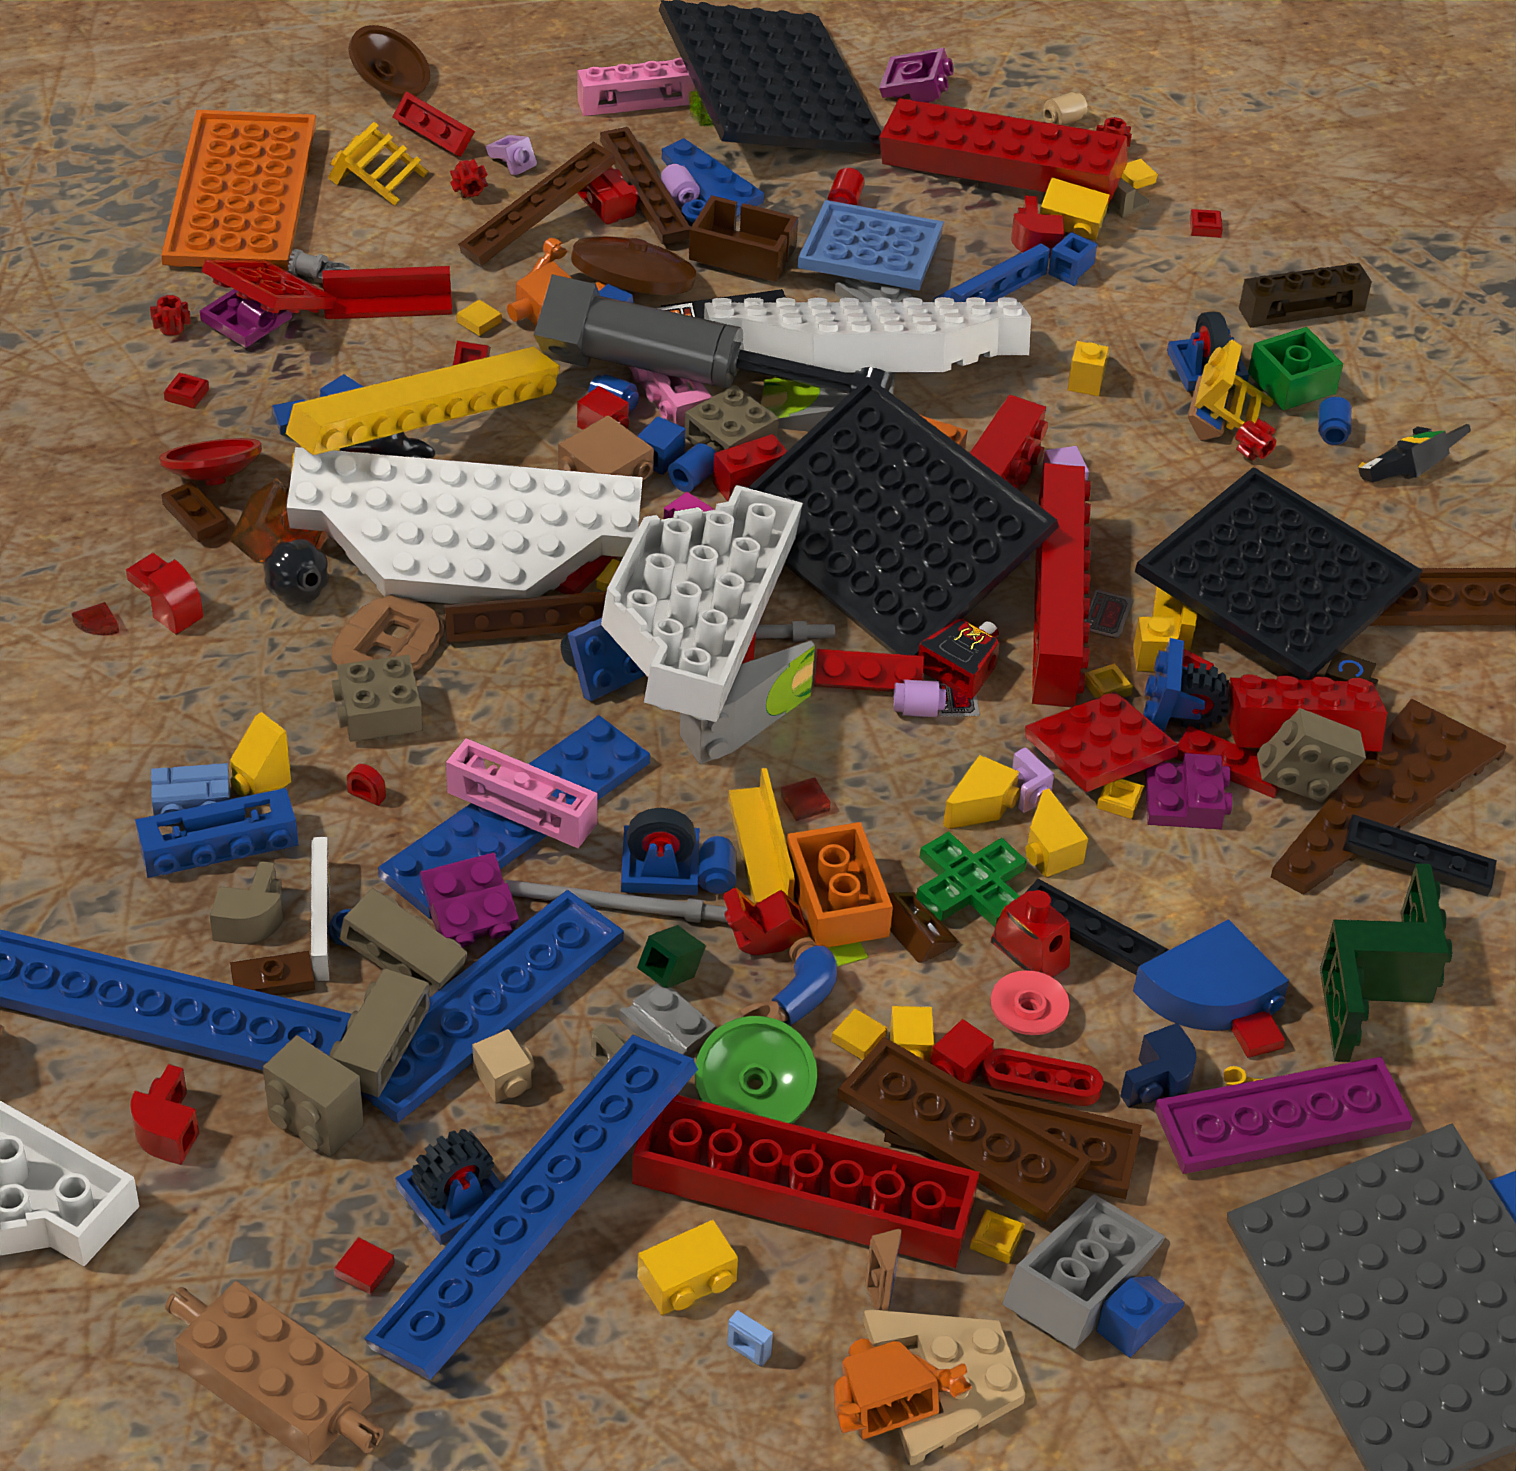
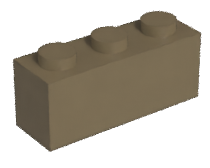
[339,888,467,998]
[329,968,430,1097]

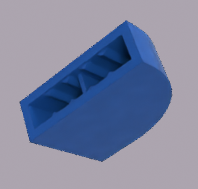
[1133,919,1289,1031]

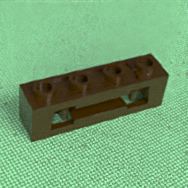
[1239,263,1372,328]

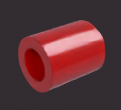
[827,168,865,206]

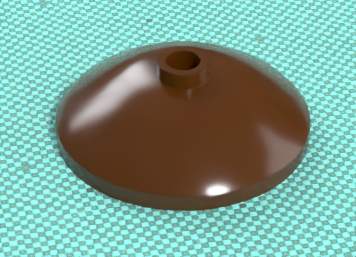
[348,25,430,98]

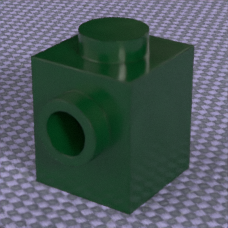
[637,925,706,988]

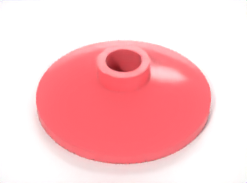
[990,970,1070,1035]

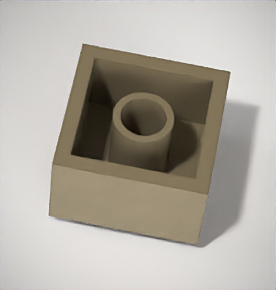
[263,1035,364,1157]

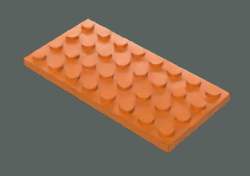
[161,110,316,270]

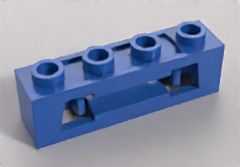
[135,788,299,878]

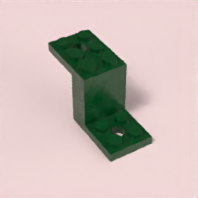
[1320,863,1452,1062]

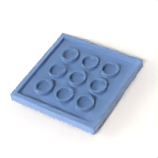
[797,200,944,291]

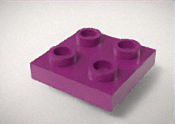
[200,289,292,348]

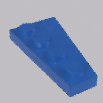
[661,138,764,216]

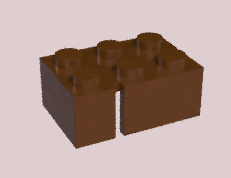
[689,195,798,282]

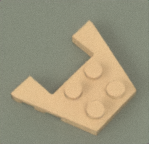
[863,1309,1025,1466]

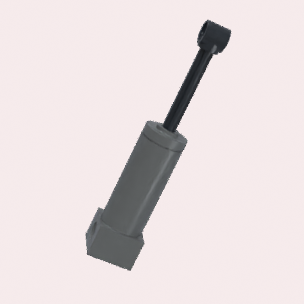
[534,274,893,394]

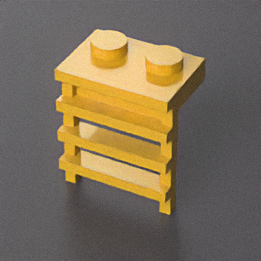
[328,122,429,206]
[1195,339,1274,430]

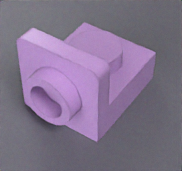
[486,135,537,175]
[1012,747,1054,813]

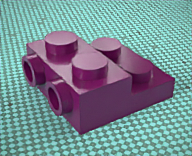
[879,48,954,103]
[1144,753,1232,830]
[419,852,519,948]

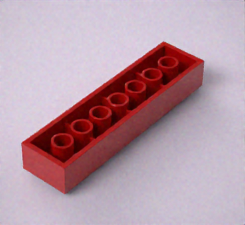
[879,98,1127,204]
[1032,463,1091,708]
[632,1095,980,1268]

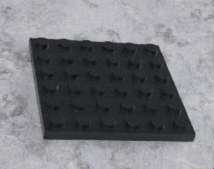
[1134,467,1423,680]

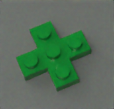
[916,831,1027,928]

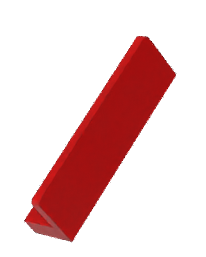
[322,266,452,319]

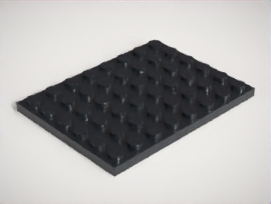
[659,0,881,154]
[748,376,1059,656]

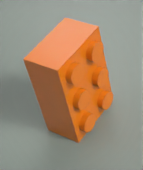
[786,822,893,948]

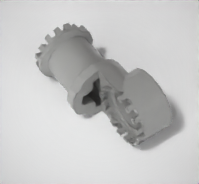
[288,249,351,283]

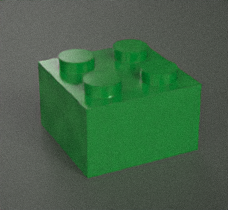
[1248,327,1343,411]

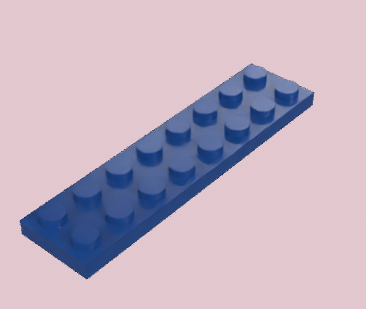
[378,715,650,919]
[361,889,624,1124]

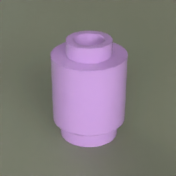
[661,164,700,207]
[893,680,946,717]

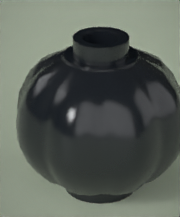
[264,539,329,605]

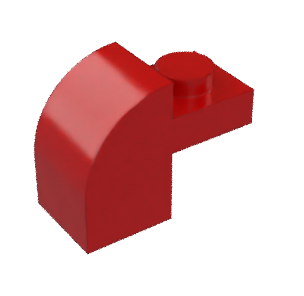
[1011,195,1064,258]
[126,553,203,635]
[723,887,810,956]
[131,1064,199,1165]

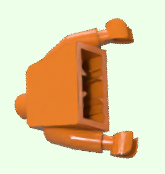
[507,238,607,326]
[834,1338,972,1440]

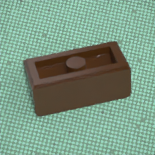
[888,892,958,963]

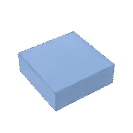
[727,1310,773,1366]

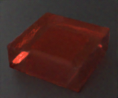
[781,777,831,821]

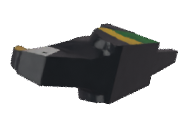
[1358,424,1471,483]

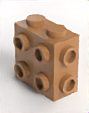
[558,415,654,480]

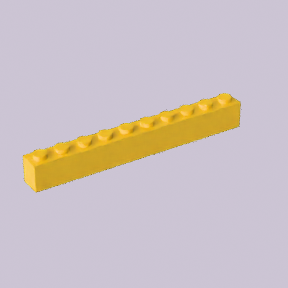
[285,346,560,455]

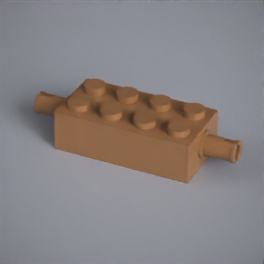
[165,1281,384,1464]

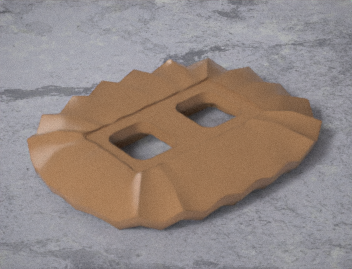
[331,595,444,673]

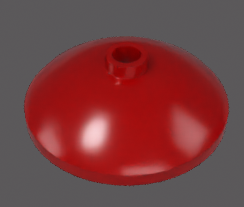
[159,438,262,486]

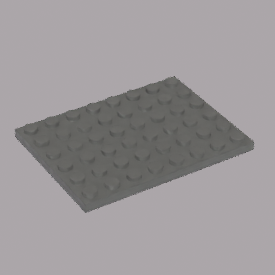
[1227,1123,1516,1471]

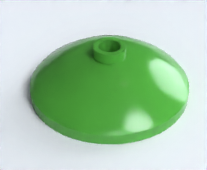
[695,1016,817,1124]

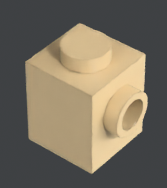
[472,1029,535,1103]

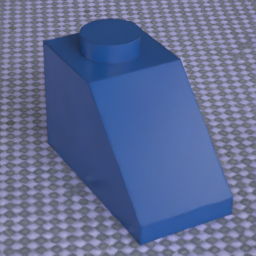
[1097,1276,1185,1358]

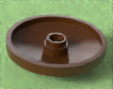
[571,236,696,295]

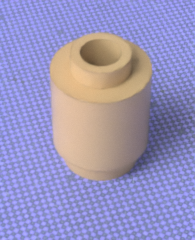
[1043,92,1087,125]

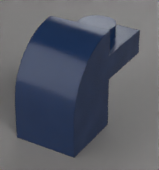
[1120,1023,1196,1108]

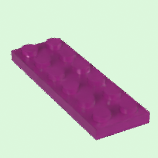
[1154,1057,1413,1174]

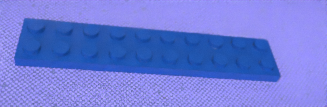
[0,929,351,1070]
[364,1035,698,1380]

